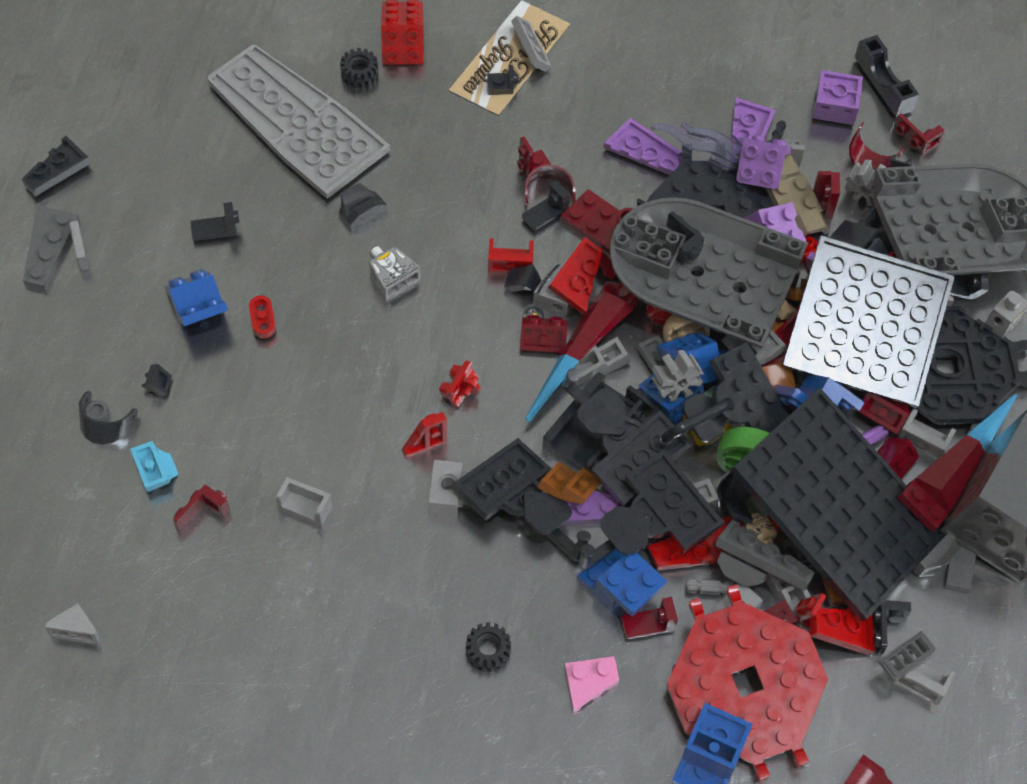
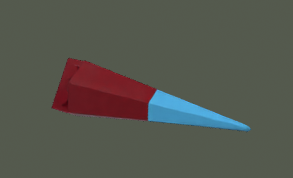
[525,281,640,423]
[897,394,1017,532]

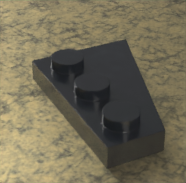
[22,135,90,196]

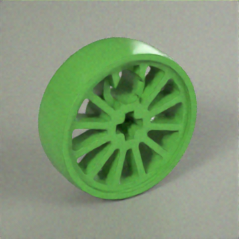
[716,427,769,473]

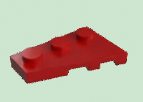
[547,237,603,315]
[810,608,875,655]

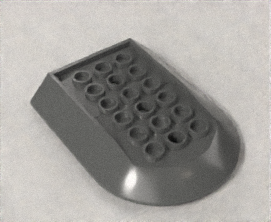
[873,164,1027,275]
[610,198,808,348]

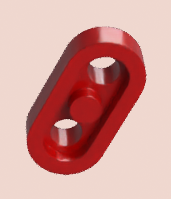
[249,295,276,338]

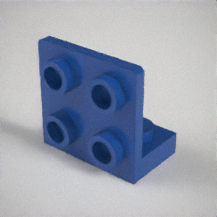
[638,364,704,425]

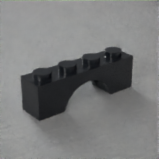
[855,35,920,117]

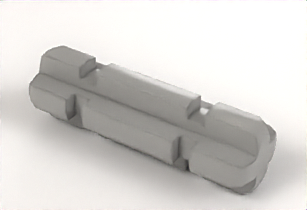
[686,578,734,596]

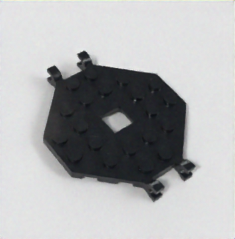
[647,144,774,218]
[910,306,1027,424]

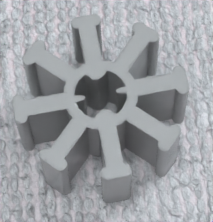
[845,160,886,206]
[652,350,704,401]

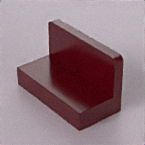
[877,437,920,479]

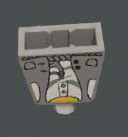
[369,246,421,301]
[985,291,1027,338]

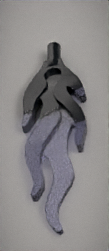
[651,123,803,175]

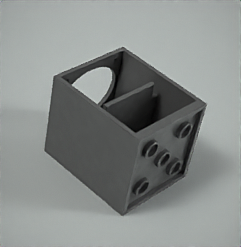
[940,410,1027,585]

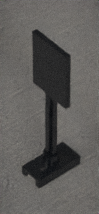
[829,154,914,249]

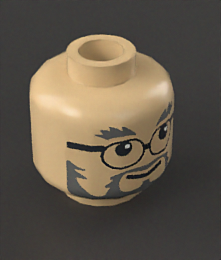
[742,513,777,544]

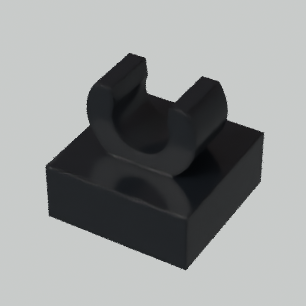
[142,364,172,397]

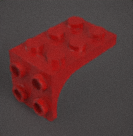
[381,0,424,65]

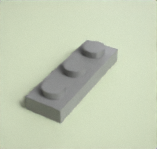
[511,16,552,72]

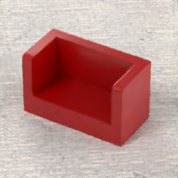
[488,238,534,273]

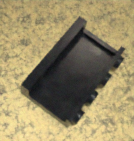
[542,371,644,473]

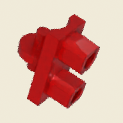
[439,360,481,408]

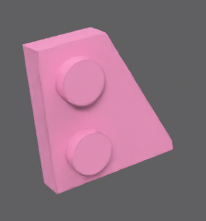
[565,656,619,712]

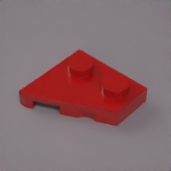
[402,412,447,458]

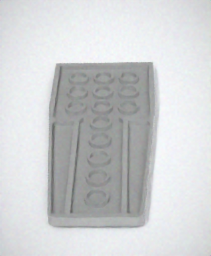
[208,45,391,199]

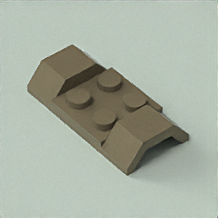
[765,154,830,236]

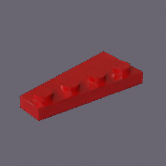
[647,516,742,571]

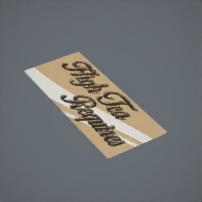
[449,0,570,115]

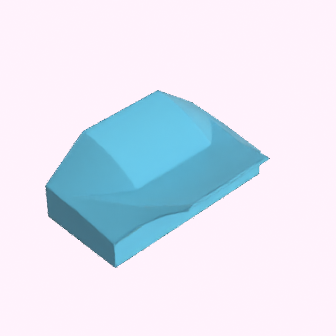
[130,441,179,492]

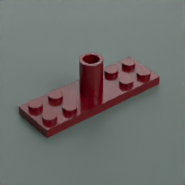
[560,189,633,255]

